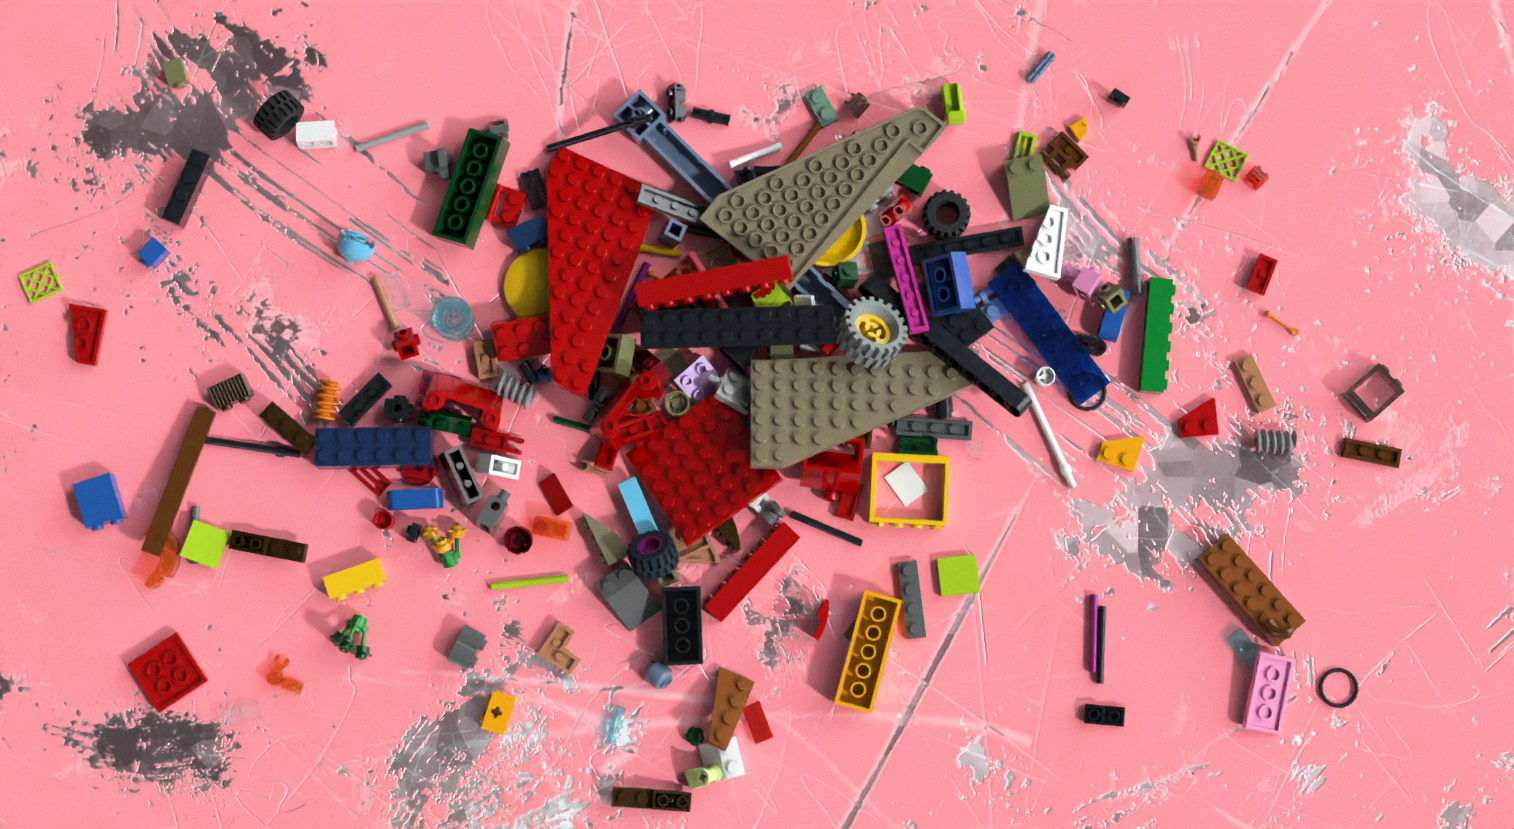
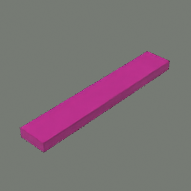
[882,224,929,335]

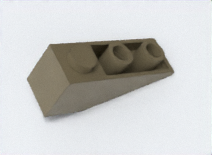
[582,513,628,566]

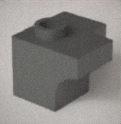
[423,147,453,182]

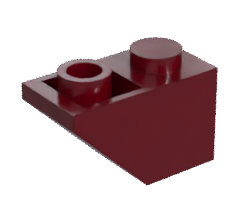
[632,349,673,385]

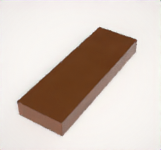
[1341,438,1402,468]

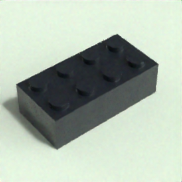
[918,283,994,348]
[661,586,704,666]

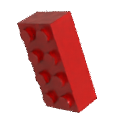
[491,312,550,363]

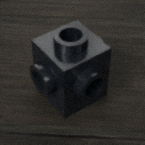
[384,395,414,423]

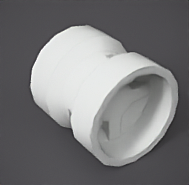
[1034,366,1055,387]

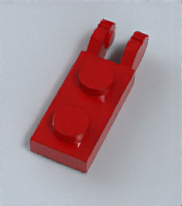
[468,427,525,455]

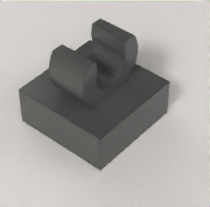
[489,118,509,139]

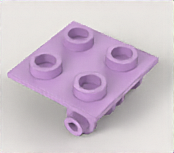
[674,355,721,405]

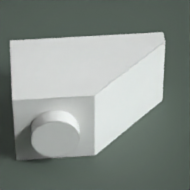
[474,453,521,480]

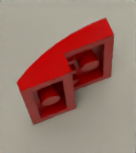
[811,599,829,641]

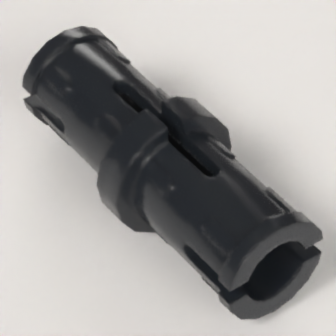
[691,106,731,127]

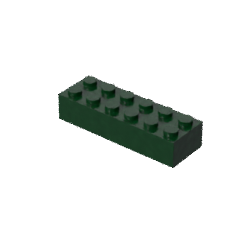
[432,128,511,250]

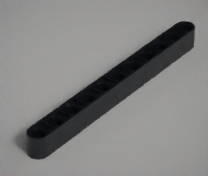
[858,274,1032,418]

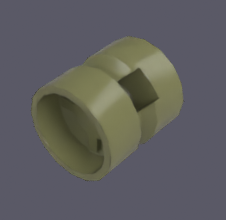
[665,390,690,418]

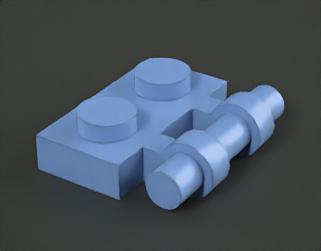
[974,277,1021,323]

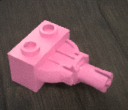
[1060,263,1104,306]

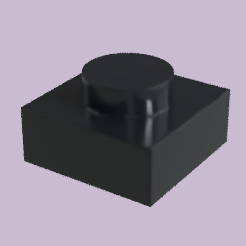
[1108,88,1131,108]
[405,522,422,544]

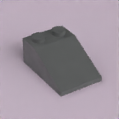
[595,562,661,632]

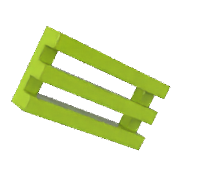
[1012,131,1037,159]

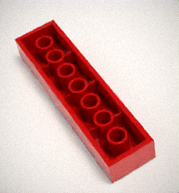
[634,255,794,312]

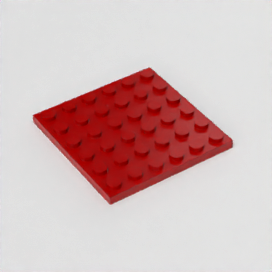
[625,390,783,548]

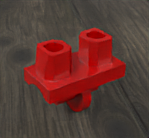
[877,193,915,227]

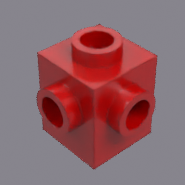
[392,327,421,361]

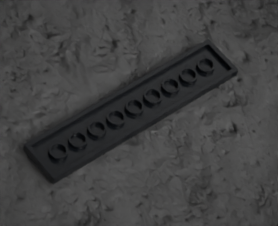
[640,305,834,349]

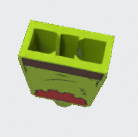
[751,283,795,307]

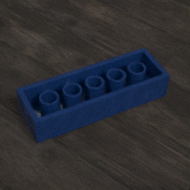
[315,426,435,470]

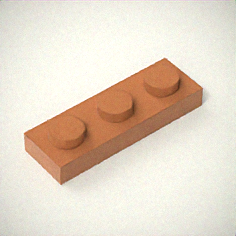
[1233,354,1276,414]

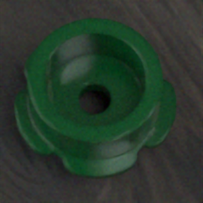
[685,727,705,746]

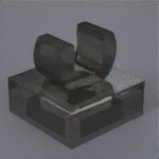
[844,92,870,119]

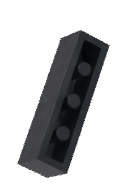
[161,149,215,229]

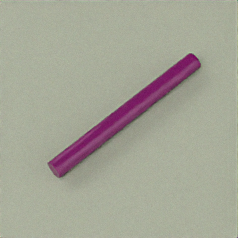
[612,261,651,333]
[1089,594,1098,672]

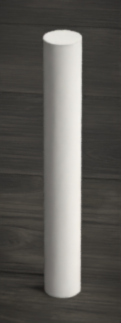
[728,142,782,168]

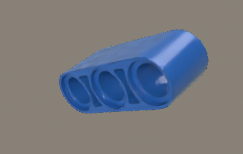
[1097,288,1130,343]
[387,488,443,511]

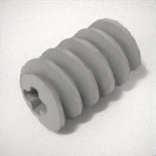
[495,372,538,410]
[1254,428,1297,455]

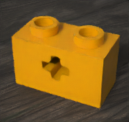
[479,691,517,735]

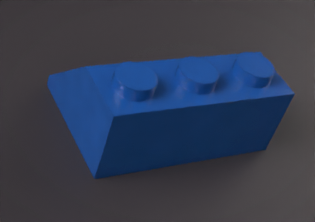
[922,252,976,317]

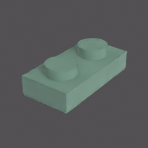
[804,86,839,129]

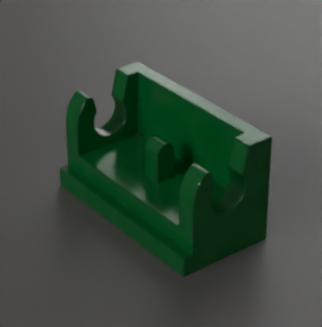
[898,436,938,455]

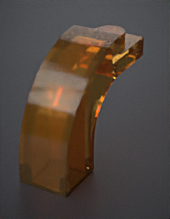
[144,527,181,590]

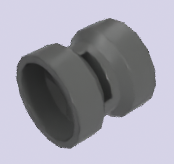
[760,500,786,527]

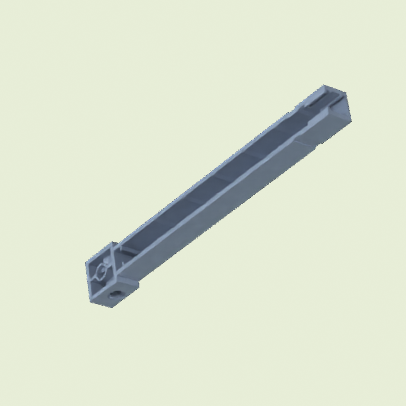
[613,89,850,326]

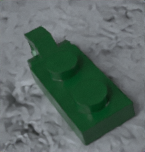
[417,410,472,437]

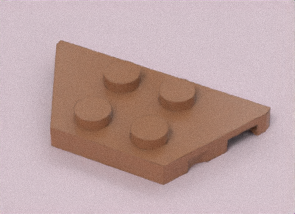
[662,520,721,563]

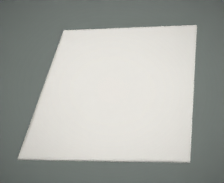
[884,463,928,507]

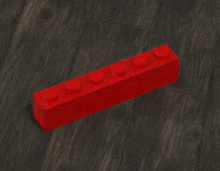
[704,522,801,622]

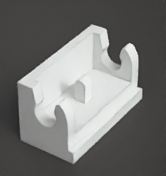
[296,120,337,149]

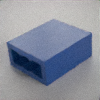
[72,473,128,532]

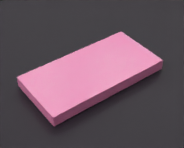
[1242,651,1296,735]

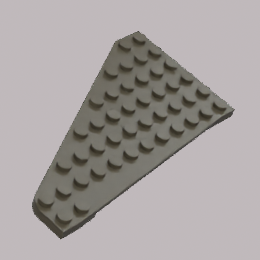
[699,107,947,291]
[750,350,979,469]

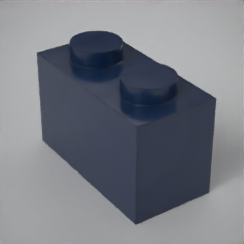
[507,214,548,254]

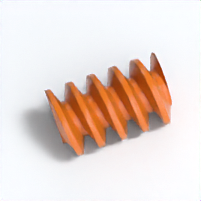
[312,379,342,421]

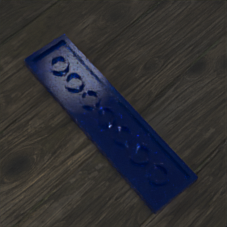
[987,260,1110,406]

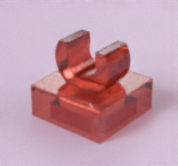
[1242,165,1269,191]

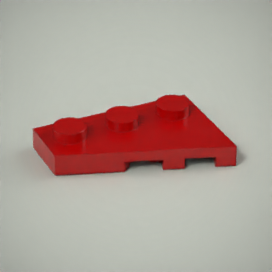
[69,303,108,367]

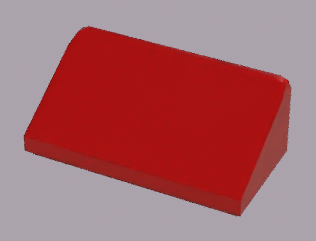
[539,473,574,516]

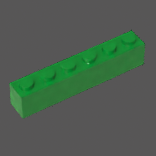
[1138,277,1176,395]

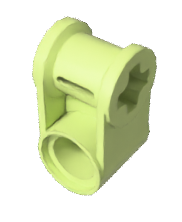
[684,764,722,790]

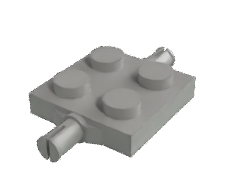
[707,366,750,416]

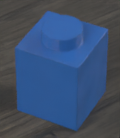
[137,237,171,269]

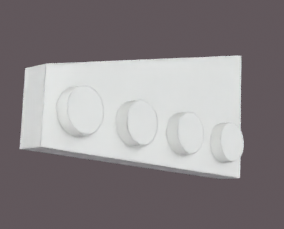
[1022,204,1068,281]

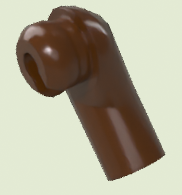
[1264,618,1294,640]

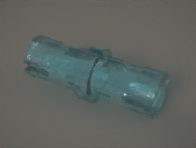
[605,704,627,745]

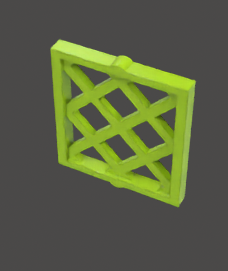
[1204,139,1249,182]
[19,262,63,304]

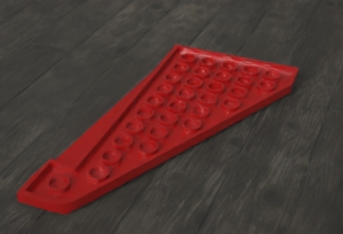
[546,147,655,398]

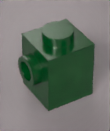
[832,262,859,289]

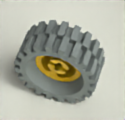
[834,296,908,368]

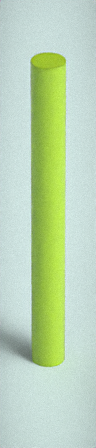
[491,575,569,590]

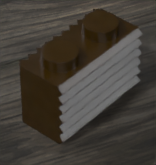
[207,373,254,412]

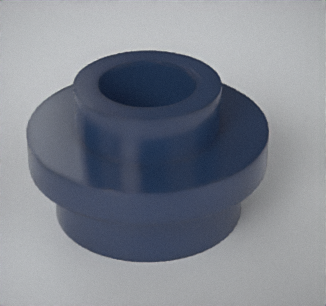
[537,365,551,384]

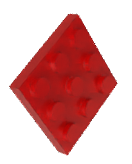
[127,632,209,713]

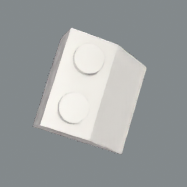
[698,735,746,781]

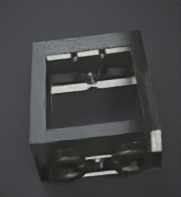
[1341,363,1405,423]

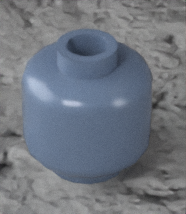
[644,660,673,689]

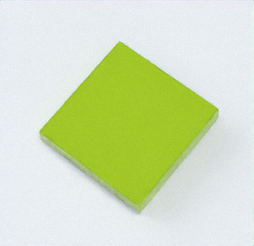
[180,520,231,569]
[937,554,980,597]

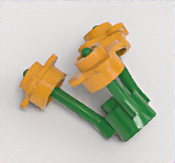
[420,524,468,568]

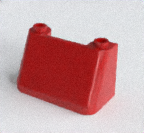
[590,372,664,453]
[420,374,503,432]

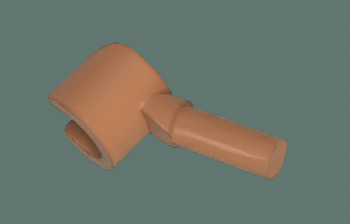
[1188,134,1201,162]
[578,460,605,477]

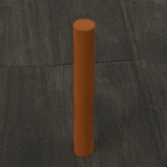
[782,122,822,166]

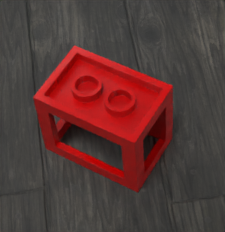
[800,438,865,494]

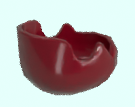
[503,525,533,555]

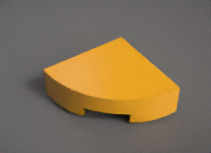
[1068,116,1087,143]

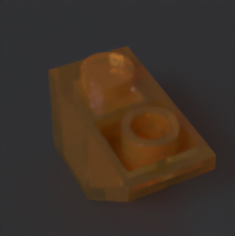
[531,515,573,542]

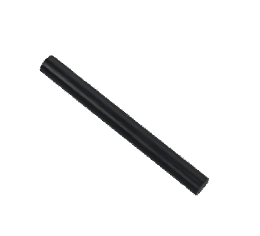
[790,510,863,547]
[1096,606,1106,684]

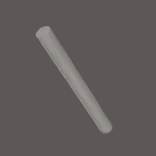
[355,121,429,153]

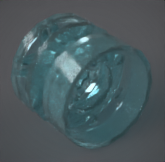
[431,296,475,342]

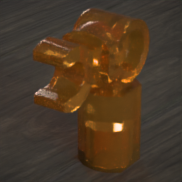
[266,654,304,695]

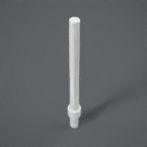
[1022,382,1077,489]

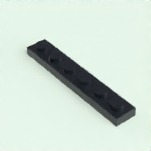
[909,226,1025,266]

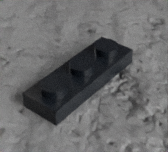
[338,372,393,427]

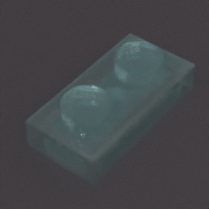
[1225,627,1260,670]

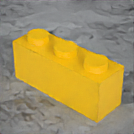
[322,558,388,602]

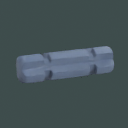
[1026,51,1056,84]

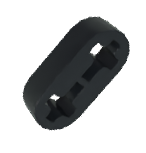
[1070,334,1107,357]

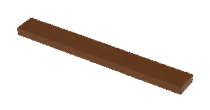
[141,406,217,557]

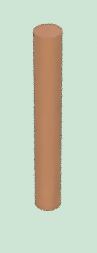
[372,275,400,330]

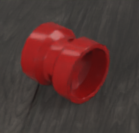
[373,510,395,530]

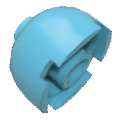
[337,229,377,264]

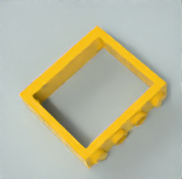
[869,452,950,530]

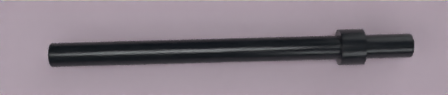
[547,113,653,152]
[205,437,301,458]

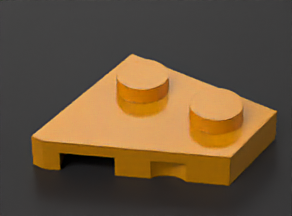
[1096,436,1144,472]

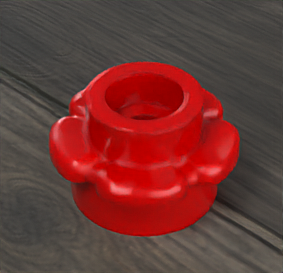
[822,490,840,502]

